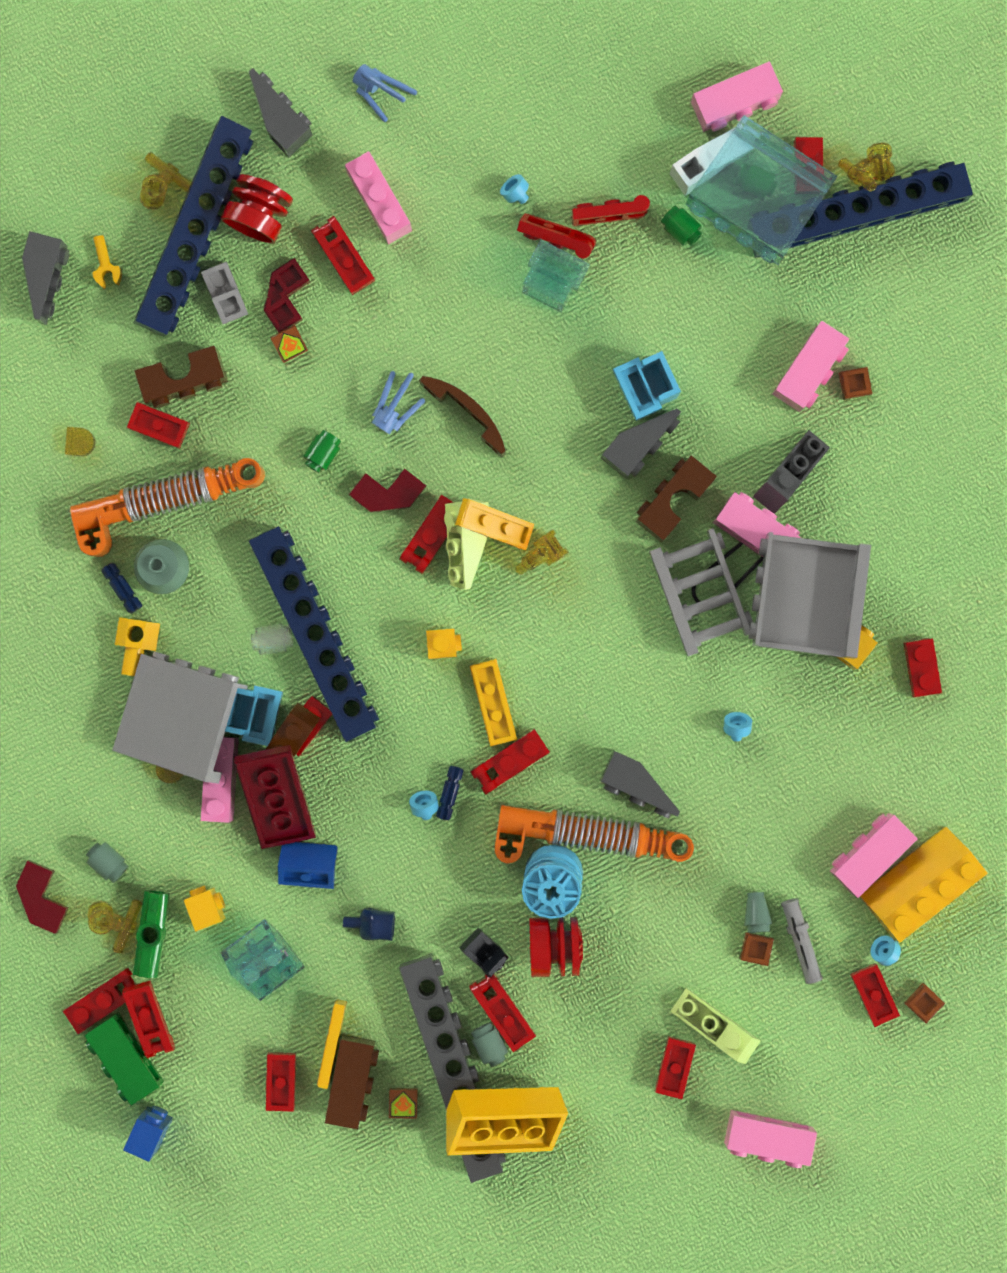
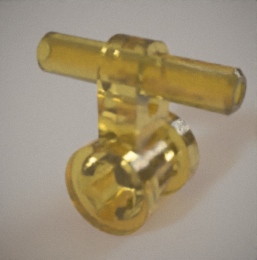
[838,143,895,192]
[140,152,192,210]
[515,529,569,575]
[88,899,142,953]

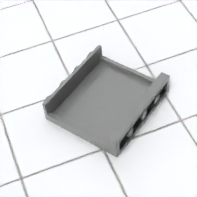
[748,532,871,659]
[112,651,248,784]

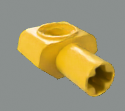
[115,617,160,676]

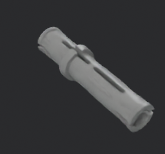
[781,898,823,984]

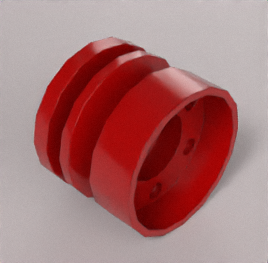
[221,174,293,244]
[529,916,583,978]

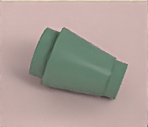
[744,892,772,933]

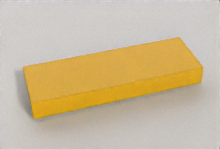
[455,498,534,550]
[470,659,517,747]
[317,999,347,1089]

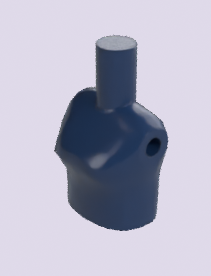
[343,908,395,941]

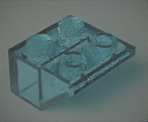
[221,919,305,1001]

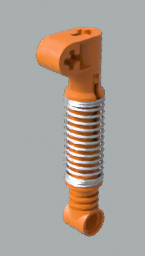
[70,458,265,557]
[495,805,694,863]

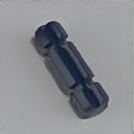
[101,563,142,614]
[436,766,463,820]

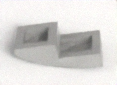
[201,261,248,324]

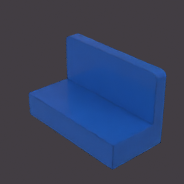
[278,842,338,889]

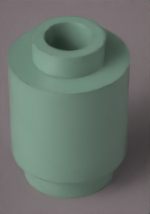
[86,842,129,883]
[471,1022,508,1067]

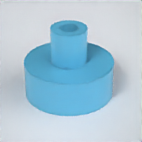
[500,174,529,204]
[723,712,752,741]
[409,790,439,820]
[871,935,901,966]

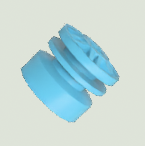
[522,845,583,919]

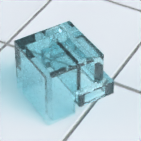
[522,239,590,313]

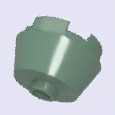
[134,539,189,594]

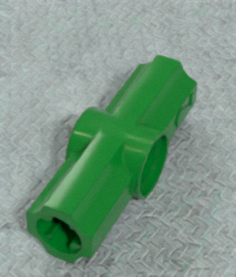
[133,890,170,978]

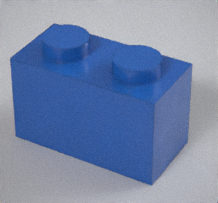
[123,1106,173,1162]

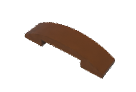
[419,376,505,458]

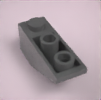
[249,68,313,158]
[22,231,69,325]
[601,408,681,479]
[753,430,830,514]
[600,750,680,819]

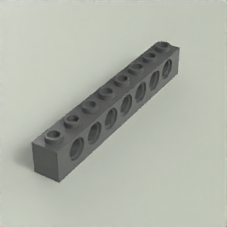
[399,953,506,1183]

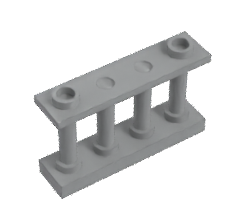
[649,528,753,656]

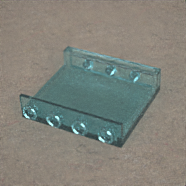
[686,115,838,266]

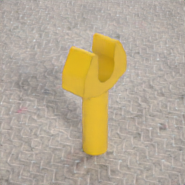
[92,235,122,289]

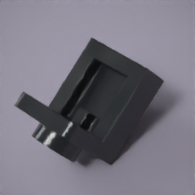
[459,927,508,977]

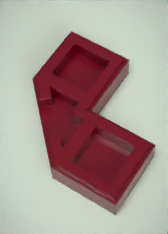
[264,258,310,333]
[349,469,427,513]
[16,860,69,934]

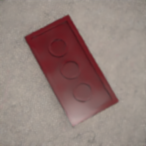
[234,745,316,849]

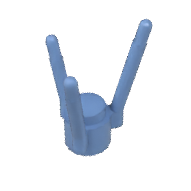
[353,64,417,122]
[371,371,425,434]

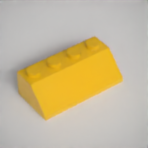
[860,827,988,943]
[446,1087,568,1155]

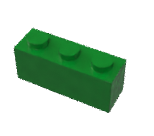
[84,1012,164,1106]

